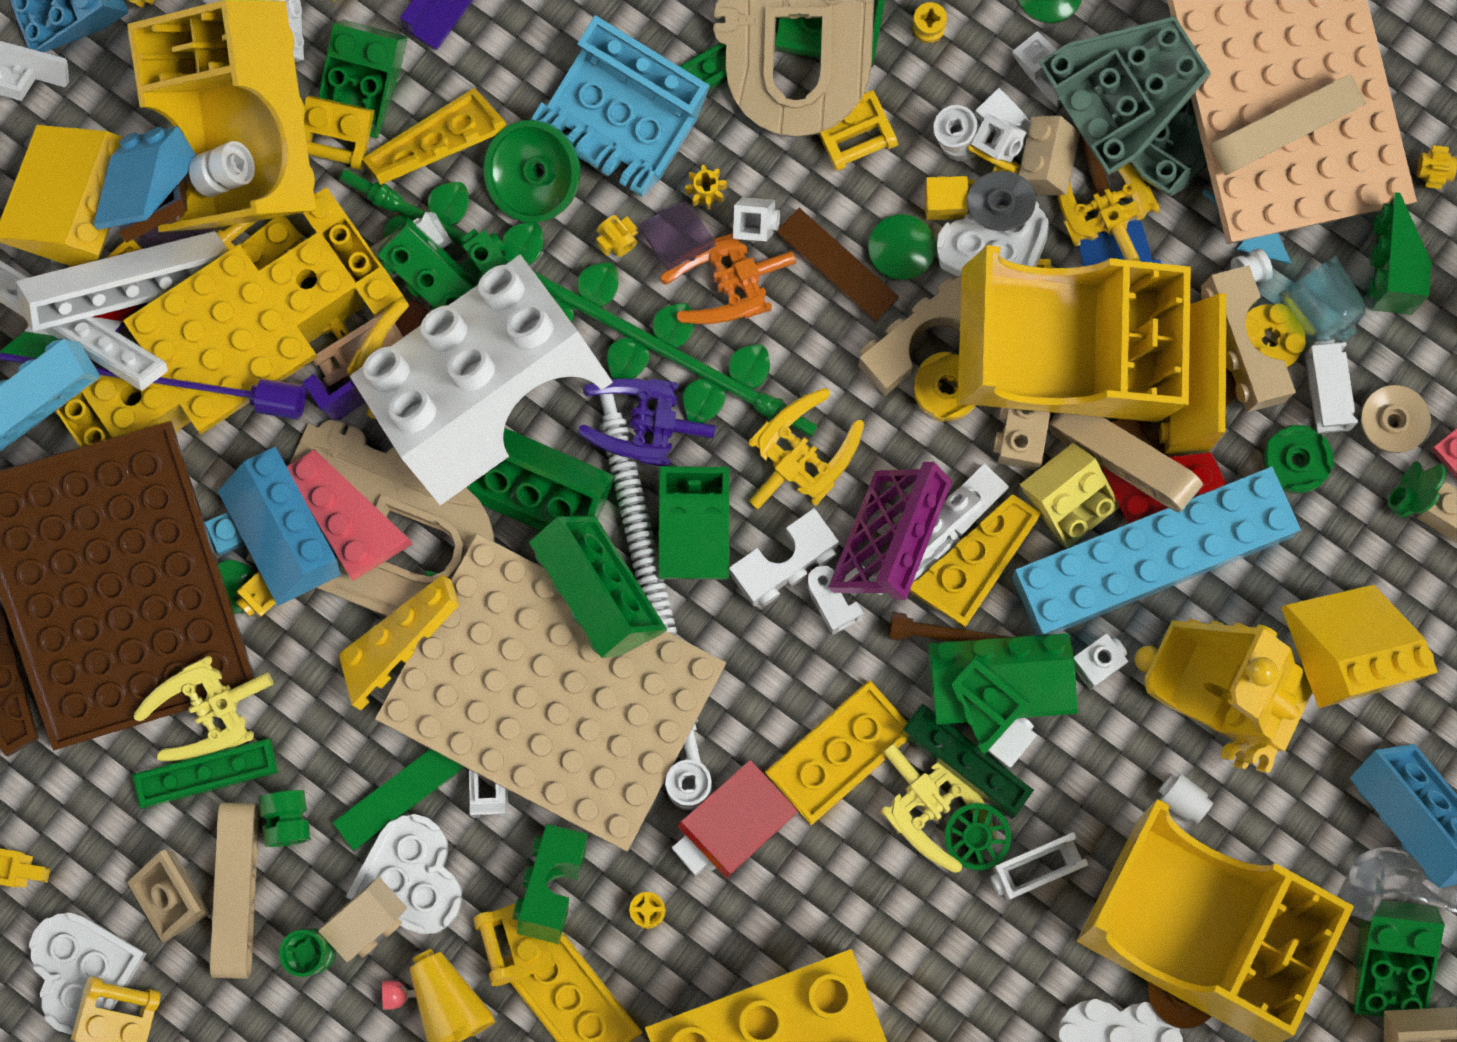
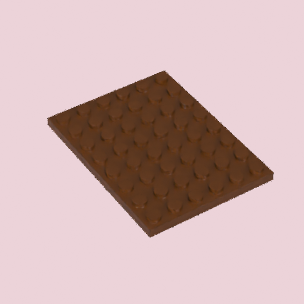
[0,420,255,751]

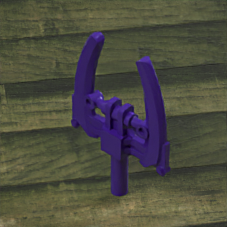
[578,378,715,466]

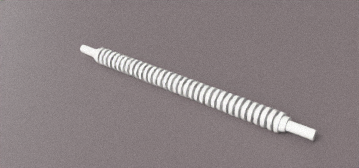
[599,394,701,763]

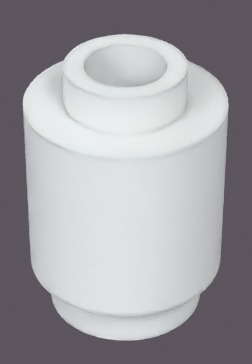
[1158,774,1213,825]

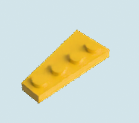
[362,87,507,185]
[909,494,1042,629]
[339,574,459,710]

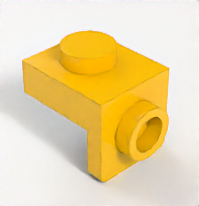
[235,571,276,618]

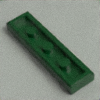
[900,703,1034,819]

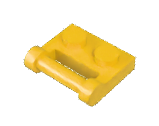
[818,90,898,172]
[303,95,374,170]
[216,216,305,271]
[473,903,555,986]
[71,976,161,1042]

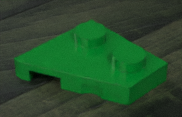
[951,655,1030,754]

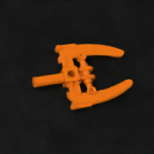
[660,233,796,324]

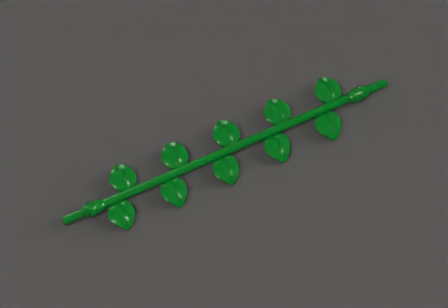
[340,169,818,437]

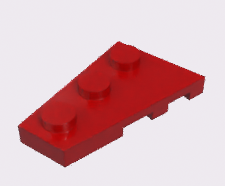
[1101,452,1227,524]

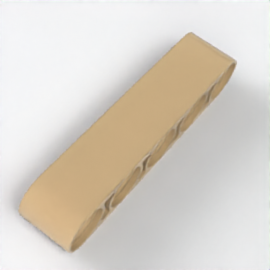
[1210,74,1366,176]
[1048,413,1203,513]
[210,802,259,979]

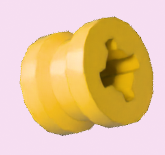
[912,2,947,43]
[629,892,666,929]

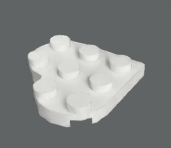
[937,201,1048,277]
[346,814,462,934]
[29,913,147,1034]
[1057,999,1183,1042]

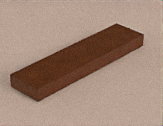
[776,207,899,323]

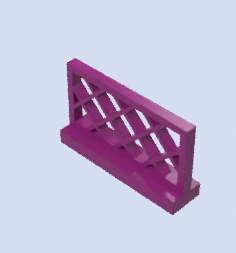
[828,461,952,600]

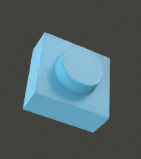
[205,512,245,555]

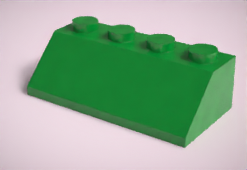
[466,427,615,531]
[529,516,667,658]
[928,633,1078,725]

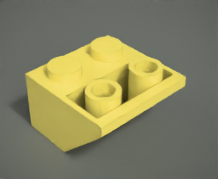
[1020,443,1120,549]

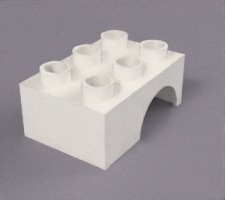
[350,254,613,505]

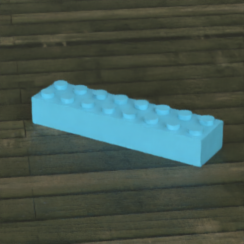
[1011,467,1301,635]

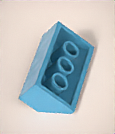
[218,446,341,606]
[1350,744,1457,888]

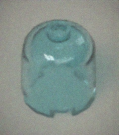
[1278,256,1365,343]

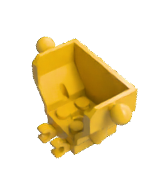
[1134,619,1312,773]

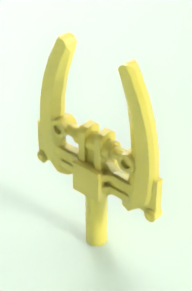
[134,656,273,761]
[881,743,996,873]

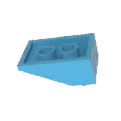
[94,126,196,230]

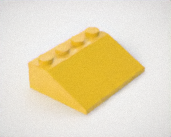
[0,125,123,267]
[1159,293,1226,455]
[1281,585,1438,708]

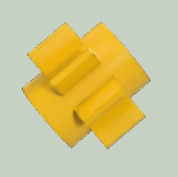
[1417,145,1457,189]
[685,165,727,210]
[596,215,638,257]

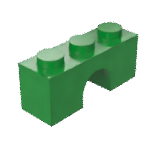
[512,824,588,944]

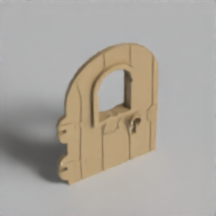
[713,0,874,137]
[246,420,494,616]

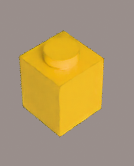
[924,176,971,220]

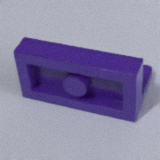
[400,0,473,50]
[303,374,365,421]

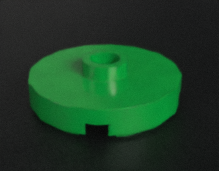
[1263,425,1334,494]

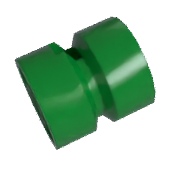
[258,790,311,847]
[279,928,336,977]

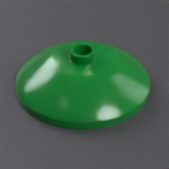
[484,120,580,223]

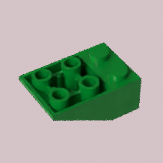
[318,20,408,138]
[1367,192,1432,315]
[659,466,729,580]
[1353,898,1445,1017]

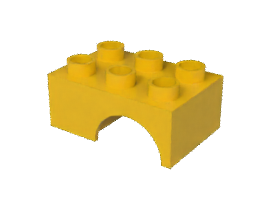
[127,0,316,232]
[958,245,1191,422]
[1076,799,1354,1042]
[645,949,887,1042]

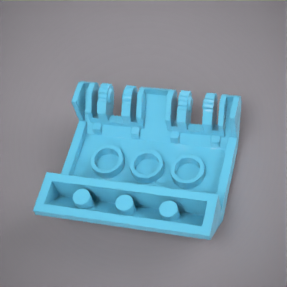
[531,15,710,197]

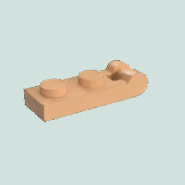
[312,312,403,388]

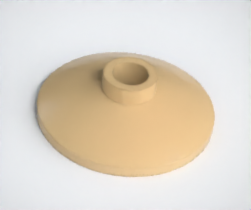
[1361,385,1431,453]

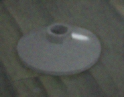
[967,171,1036,231]

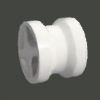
[1231,249,1273,282]

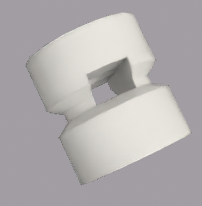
[934,105,980,161]
[189,141,255,197]
[665,759,712,810]

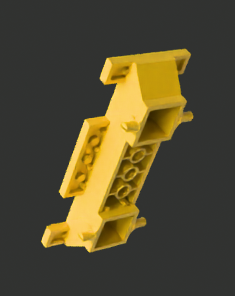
[56,187,404,454]

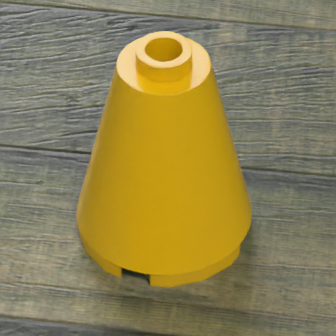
[409,949,496,1042]

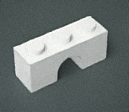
[729,508,839,607]

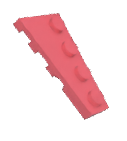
[287,449,413,581]

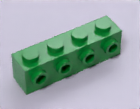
[377,217,479,311]

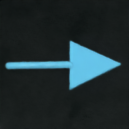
[1202,189,1292,264]

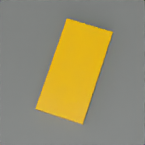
[765,680,908,826]
[503,932,643,1042]

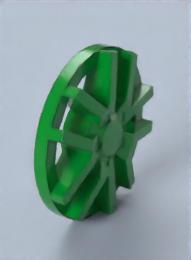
[945,803,1012,870]

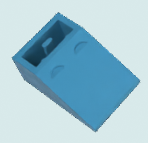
[10,0,129,53]

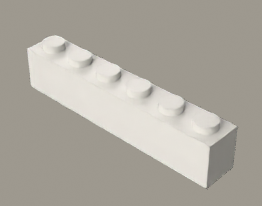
[16,231,229,332]

